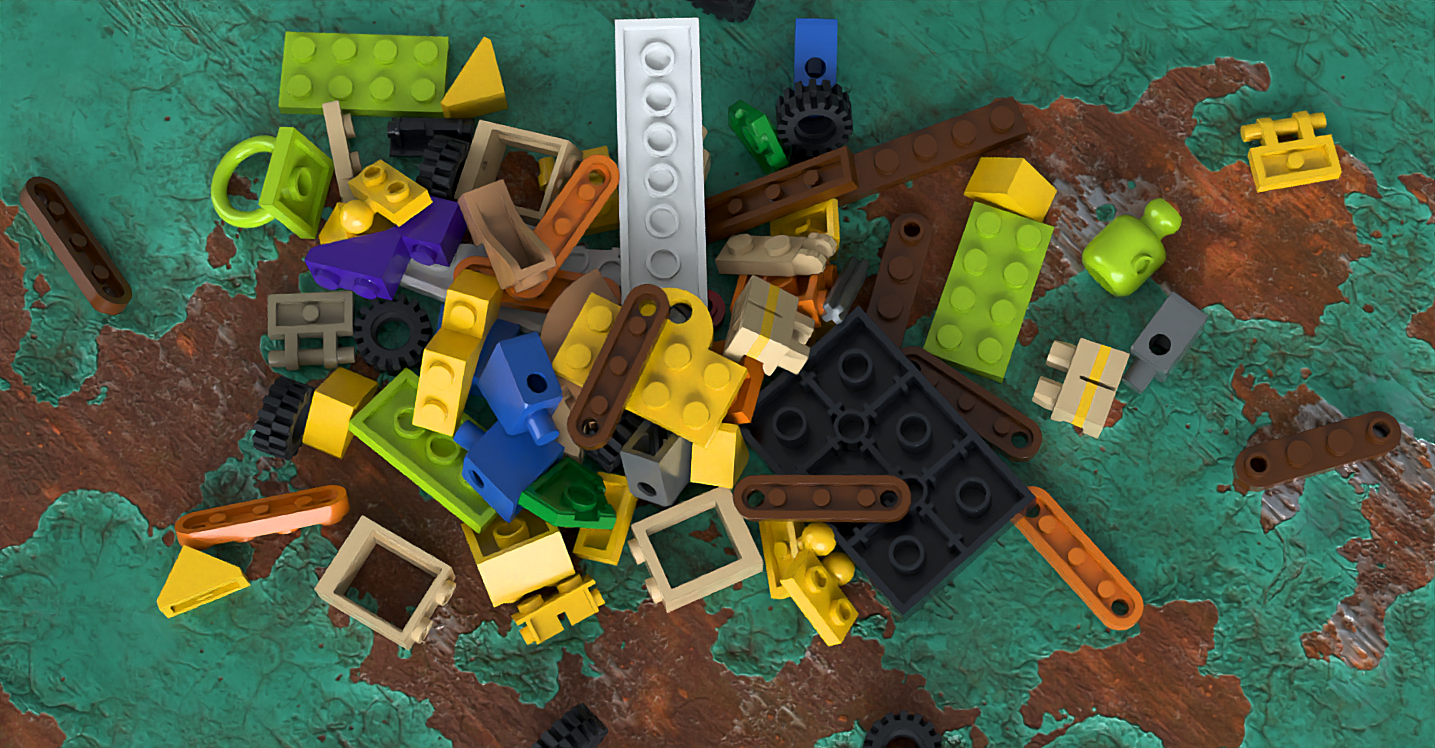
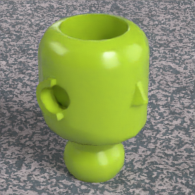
[1081,198,1182,297]

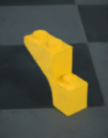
[412,268,503,436]

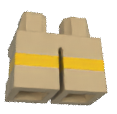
[723,275,815,376]
[1032,338,1130,439]

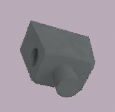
[1121,291,1208,394]
[620,419,693,510]

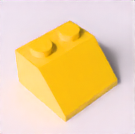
[461,508,576,607]

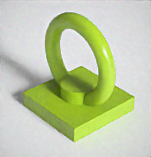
[211,127,334,239]

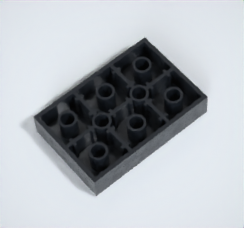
[738,306,1036,622]

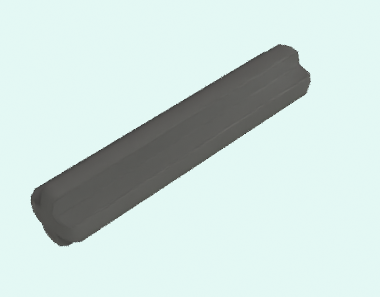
[821,256,869,324]

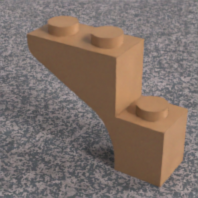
[457,179,557,293]

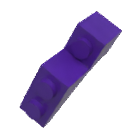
[304,196,467,300]

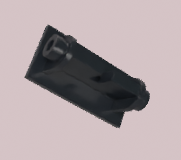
[387,117,475,158]

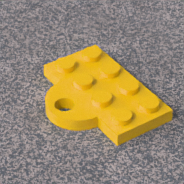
[551,288,748,449]

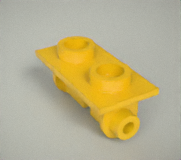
[511,573,605,646]

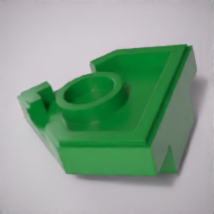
[728,99,790,175]
[518,456,617,530]

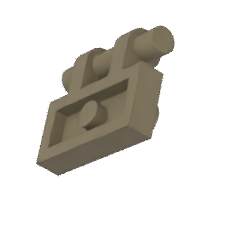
[268,291,356,371]

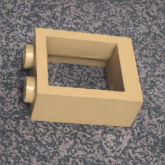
[454,119,584,226]
[627,487,763,613]
[314,515,456,651]

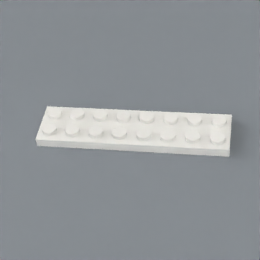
[615,18,708,324]

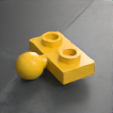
[339,159,433,234]
[565,471,638,565]
[758,522,836,599]
[780,549,859,646]

